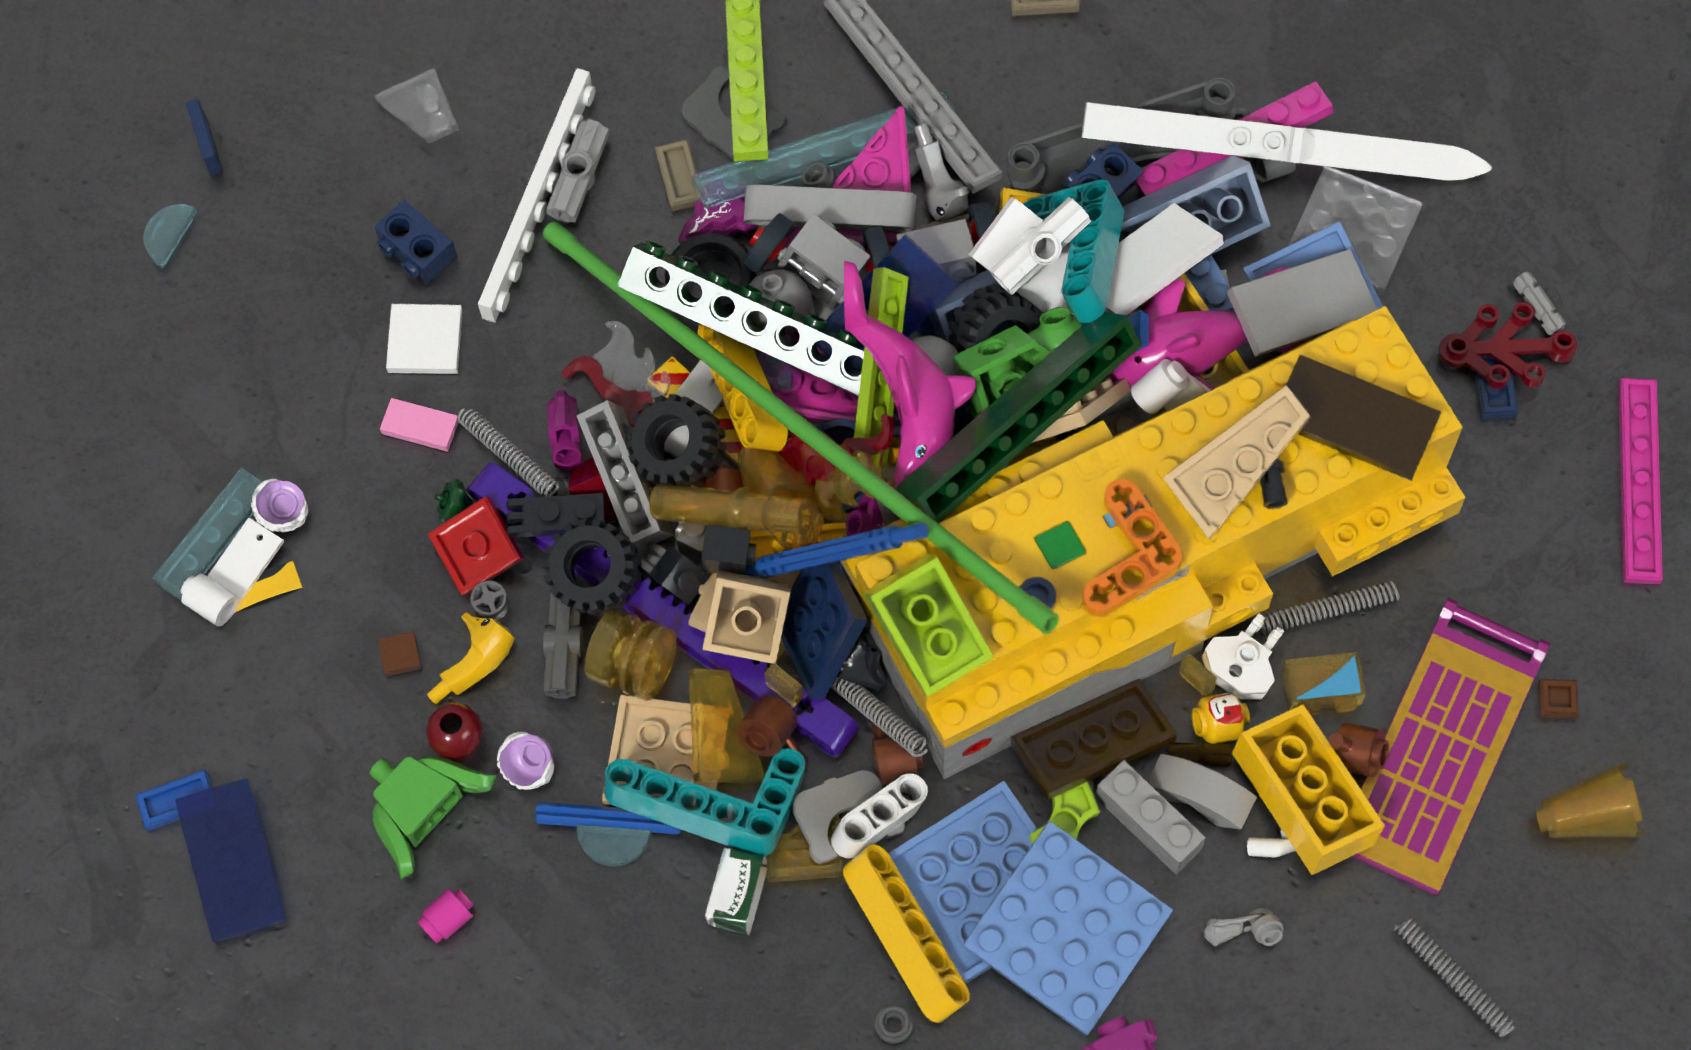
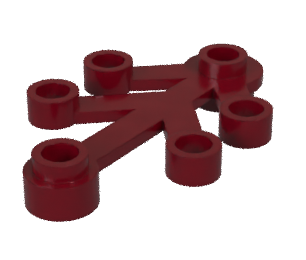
[1439,302,1577,389]

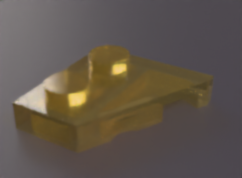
[766,814,843,883]

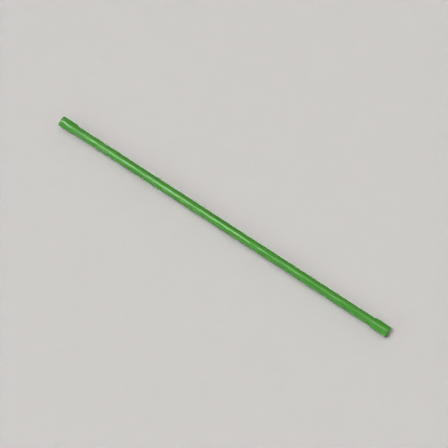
[543,222,1059,634]

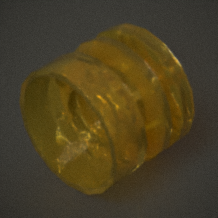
[585,609,676,701]

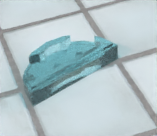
[143,204,197,268]
[577,825,651,867]

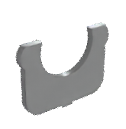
[792,770,905,865]

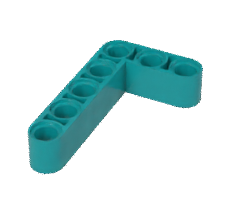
[1023,179,1124,323]
[604,748,805,856]

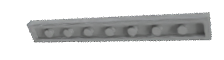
[824,0,1003,193]

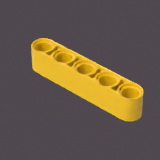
[698,324,788,452]
[843,844,970,1023]

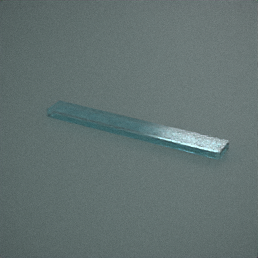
[692,92,960,209]

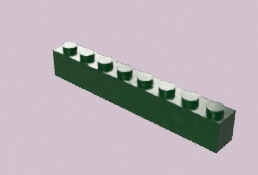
[894,311,1142,524]

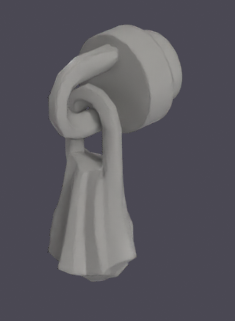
[1204,907,1283,946]

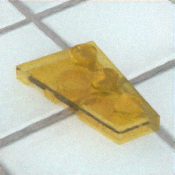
[689,668,765,784]

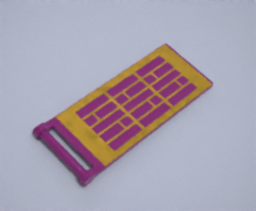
[1351,597,1551,895]

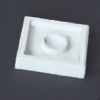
[386,304,463,374]

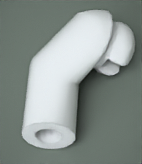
[1247,829,1296,857]

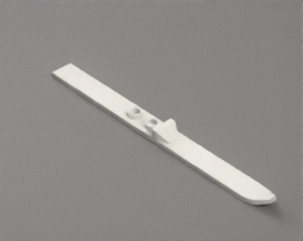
[1081,102,1493,180]

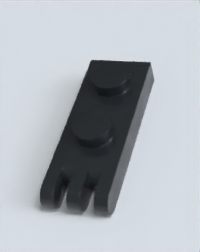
[506,493,605,538]

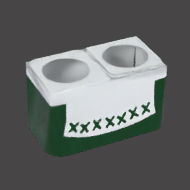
[705,848,768,936]

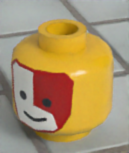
[1192,693,1250,744]

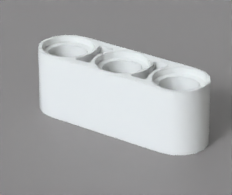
[831,774,928,858]

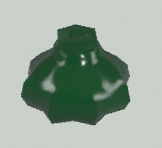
[434,479,474,523]

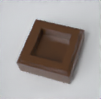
[378,631,422,677]
[1538,679,1578,719]

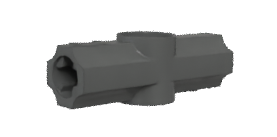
[543,588,584,699]

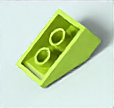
[862,554,994,697]

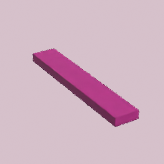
[1618,378,1663,585]

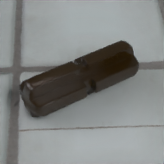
[1168,742,1232,766]

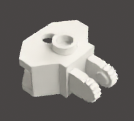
[1202,613,1284,700]

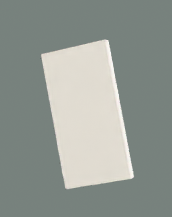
[968,197,1074,315]
[1105,203,1224,316]

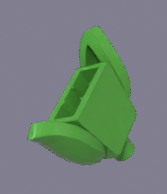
[370,755,496,879]

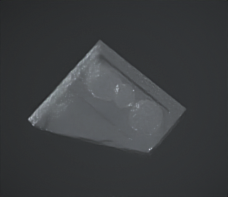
[375,68,460,144]

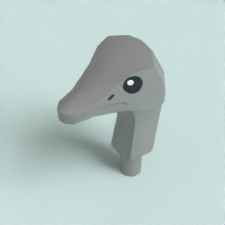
[914,123,969,220]

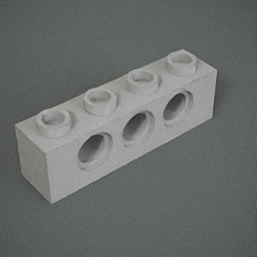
[576,400,675,550]

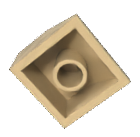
[702,570,790,664]

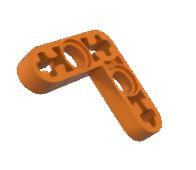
[1082,479,1182,617]

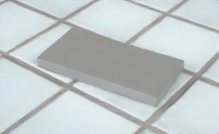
[1227,249,1378,357]

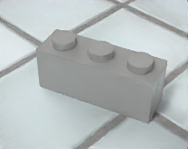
[1096,760,1206,875]

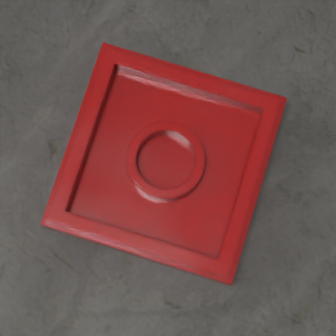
[428,496,525,596]

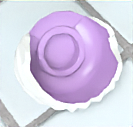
[251,479,308,532]
[497,732,554,790]

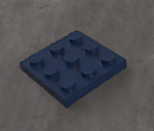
[781,542,868,700]

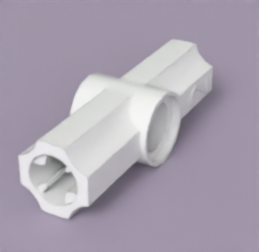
[990,197,1091,295]

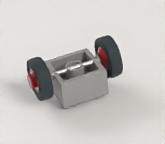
[863,202,995,301]
[743,213,872,331]

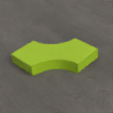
[1029,782,1100,845]

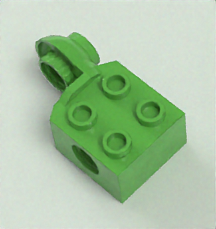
[953,307,1085,419]

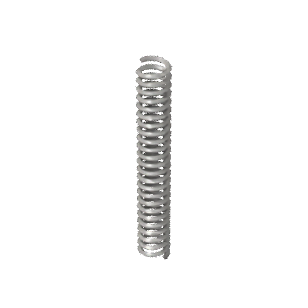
[458,408,559,497]
[1261,581,1400,635]
[831,677,928,757]
[1394,917,1514,1037]

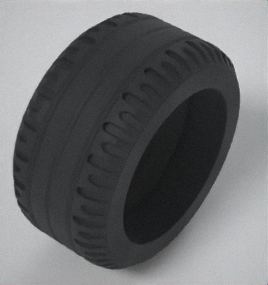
[665,232,757,327]

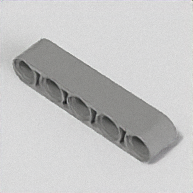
[743,185,917,232]

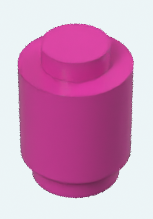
[417,888,474,943]

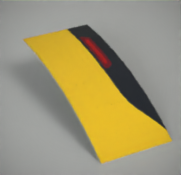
[235,561,302,612]

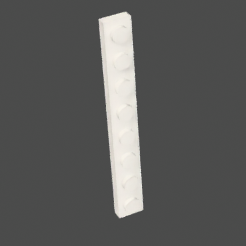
[478,68,595,323]

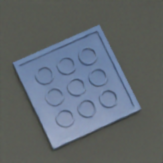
[888,781,1038,984]
[961,821,1173,1035]

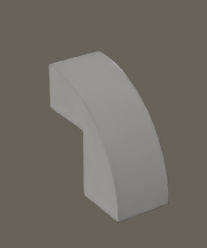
[1147,754,1257,829]

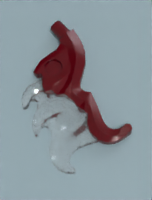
[562,321,670,427]

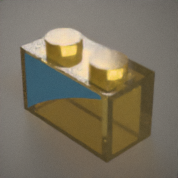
[1282,652,1366,715]

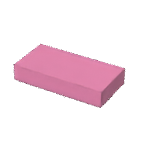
[380,398,459,452]

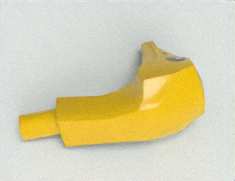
[427,612,515,705]

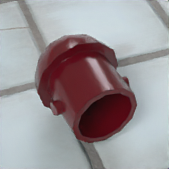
[425,702,483,763]

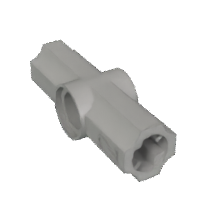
[546,119,610,224]

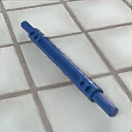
[745,523,929,578]

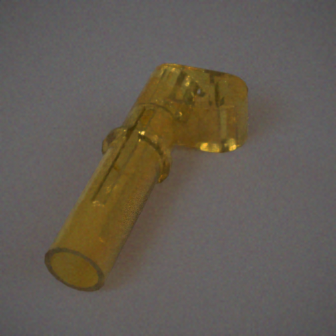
[650,484,824,550]

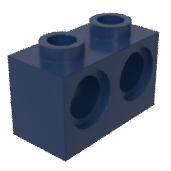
[1063,142,1144,199]
[374,200,458,284]

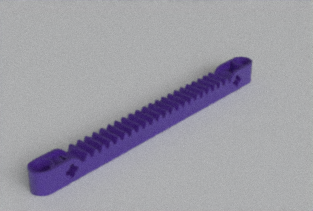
[466,462,860,758]

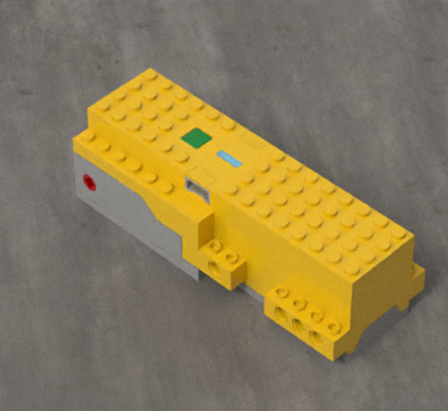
[840,306,1466,780]

